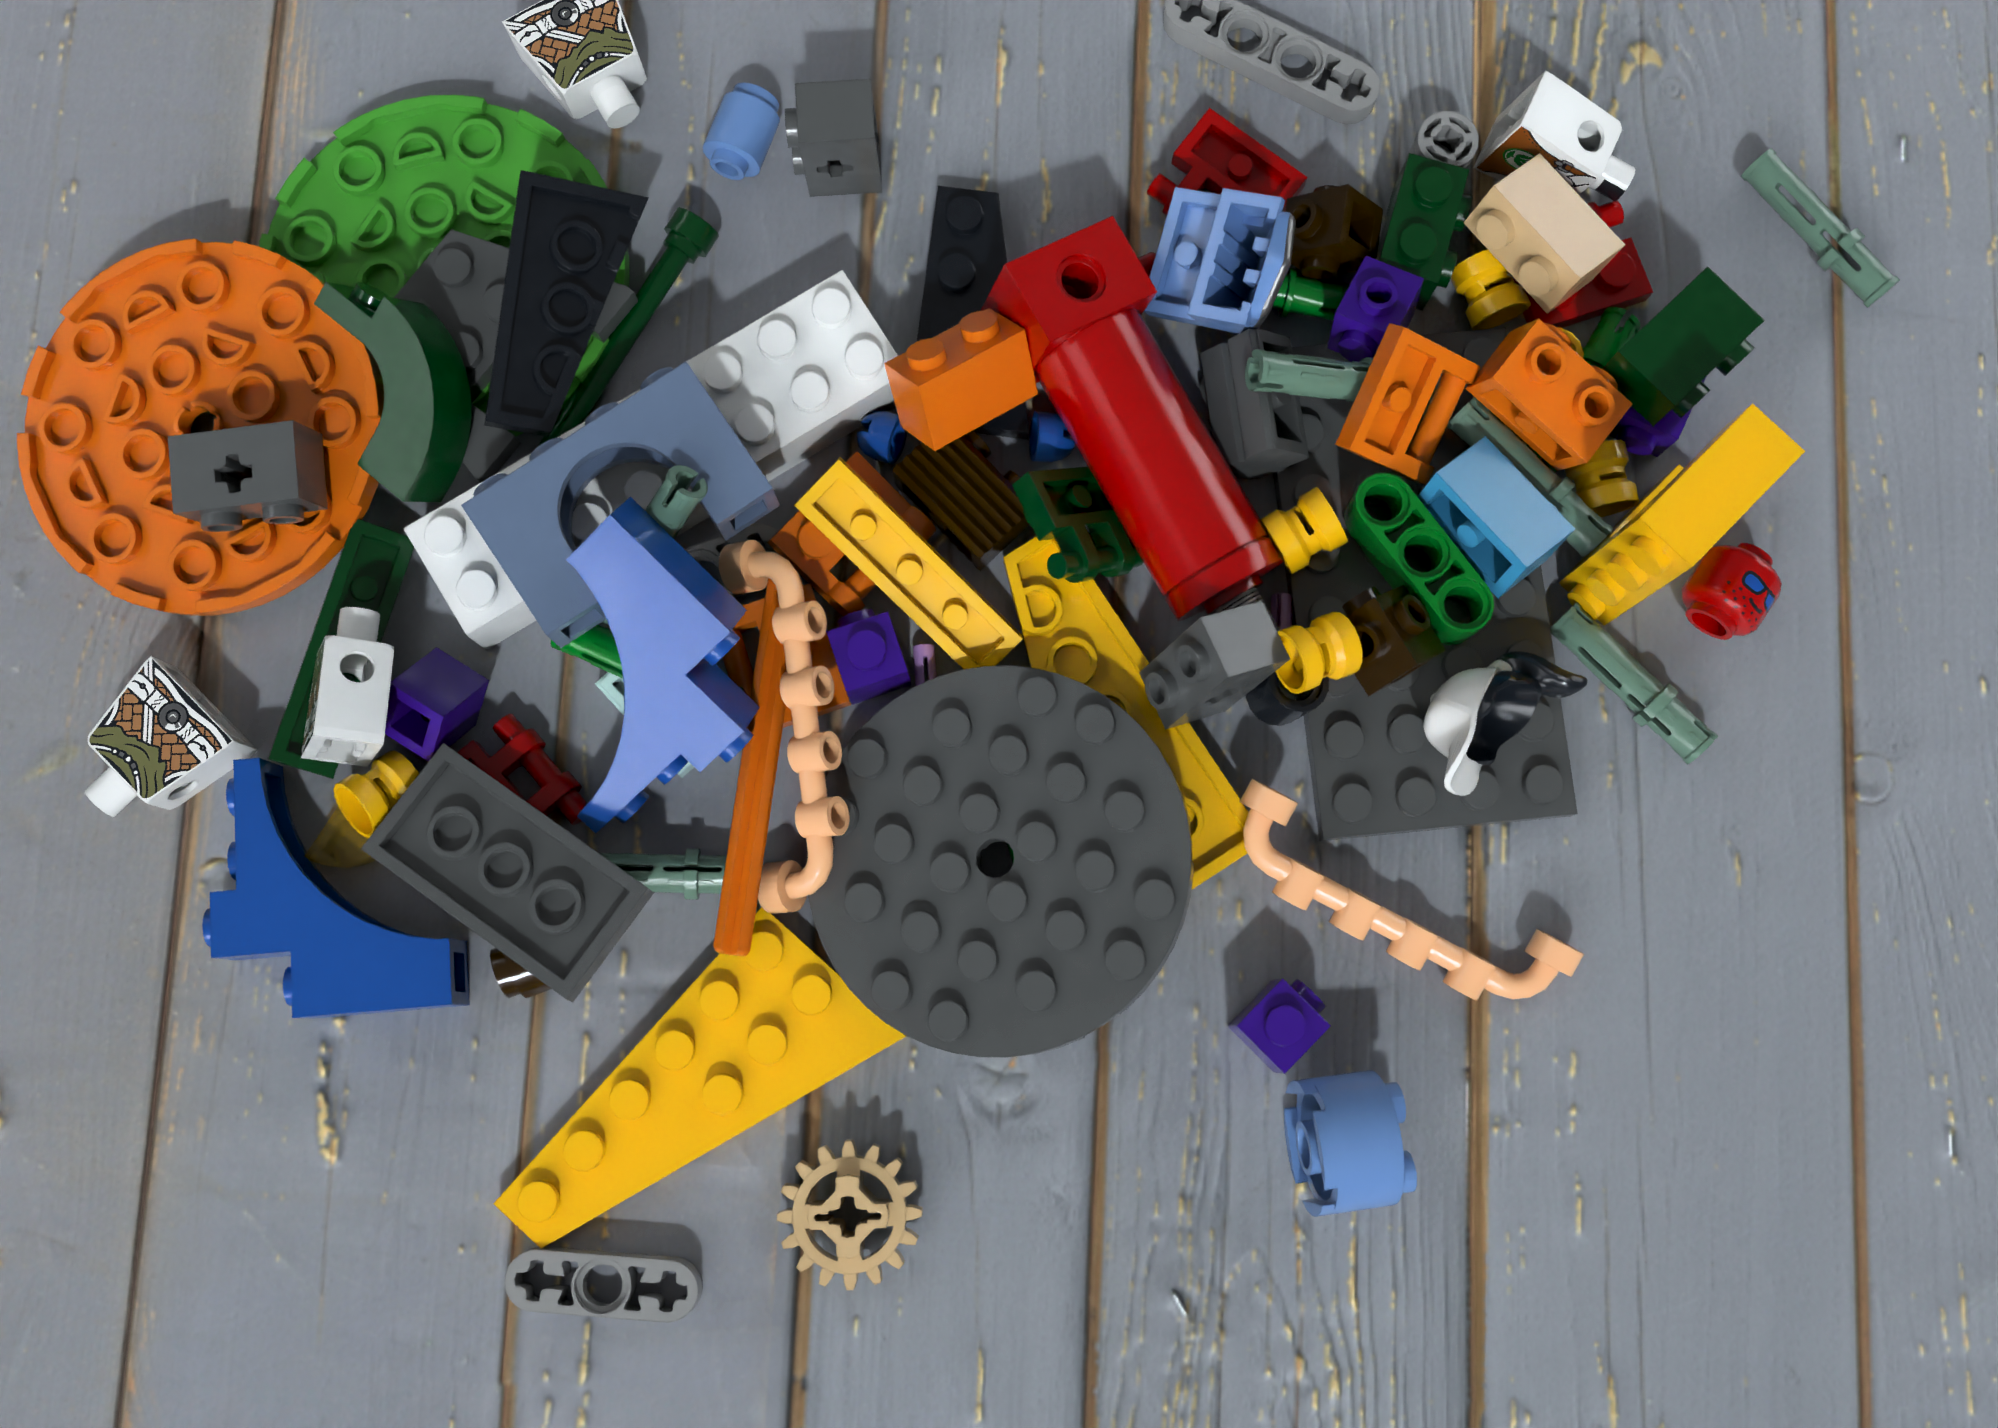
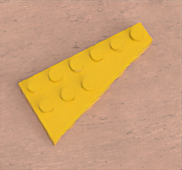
[1003,536,1248,890]

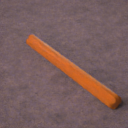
[713,578,803,956]

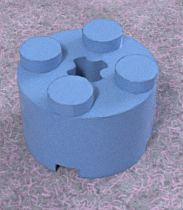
[1284,1070,1417,1217]

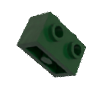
[1376,153,1473,311]
[1602,267,1765,426]

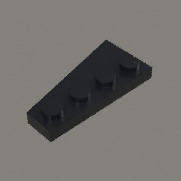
[484,170,649,437]
[916,186,1029,440]

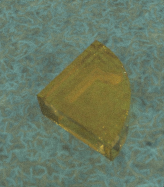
[304,807,375,868]

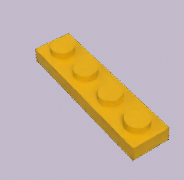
[794,457,1023,669]

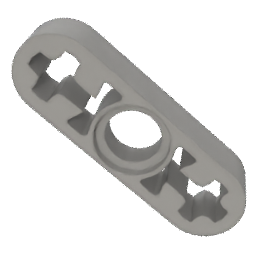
[505,1246,703,1323]

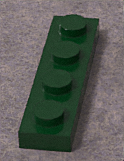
[267,519,414,779]

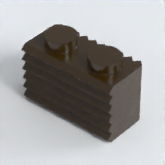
[892,431,1029,571]

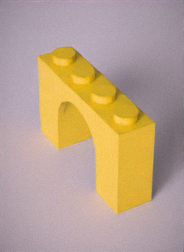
[1559,404,1806,626]

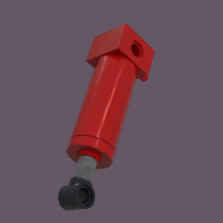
[980,216,1329,726]

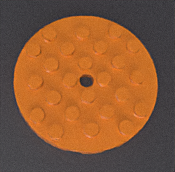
[17,239,384,616]

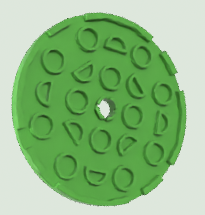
[259,95,630,436]

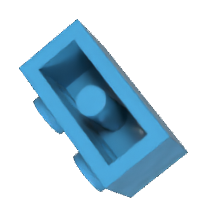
[1417,436,1575,599]

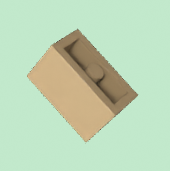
[1464,153,1625,314]

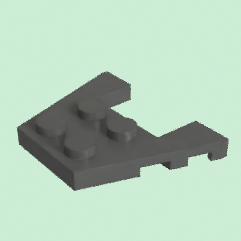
[394,230,638,483]

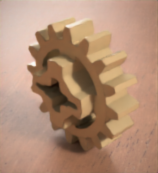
[777,1140,923,1290]

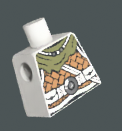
[502,0,647,129]
[301,607,394,767]
[84,656,258,817]

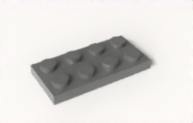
[361,743,654,1002]

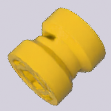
[1451,249,1531,330]
[1564,440,1640,517]
[1260,487,1348,574]
[1275,611,1362,694]
[333,750,419,838]

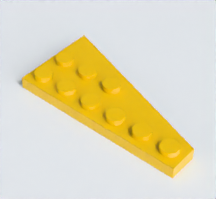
[493,907,907,1249]

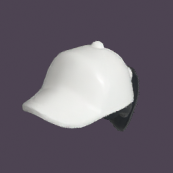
[1423,651,1588,796]

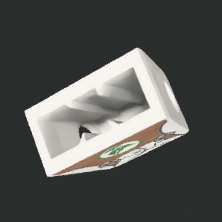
[1473,70,1636,201]

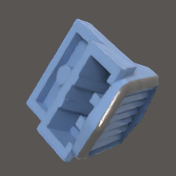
[1144,187,1296,335]

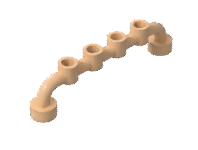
[719,540,850,914]
[1240,779,1584,1000]

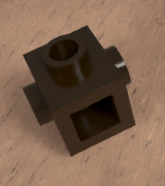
[1285,184,1383,282]
[1342,585,1446,696]

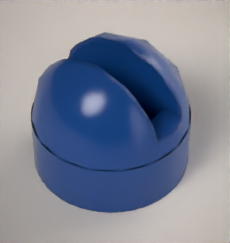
[857,411,907,465]
[1029,411,1075,462]

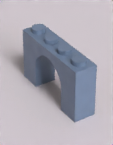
[461,361,780,648]

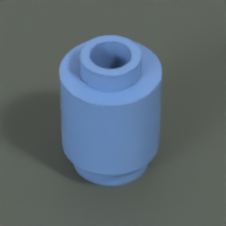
[702,83,780,180]

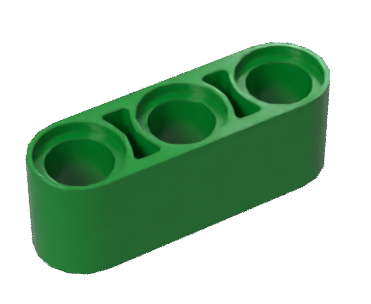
[1344,473,1494,645]

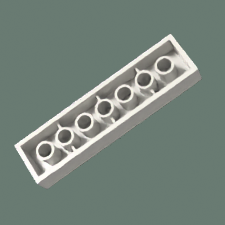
[403,270,898,650]

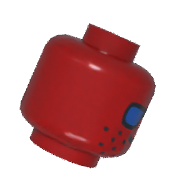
[1682,543,1782,640]

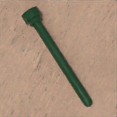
[536,207,719,448]

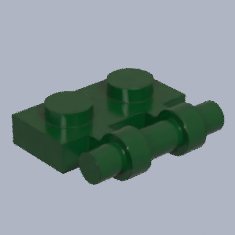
[1012,466,1143,583]

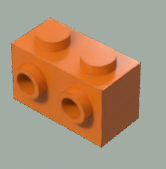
[884,308,1038,451]
[1465,318,1633,471]

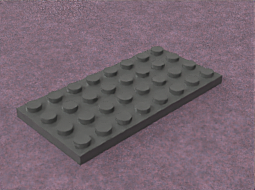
[1273,327,1578,841]

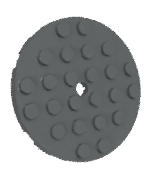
[806,665,1194,1058]

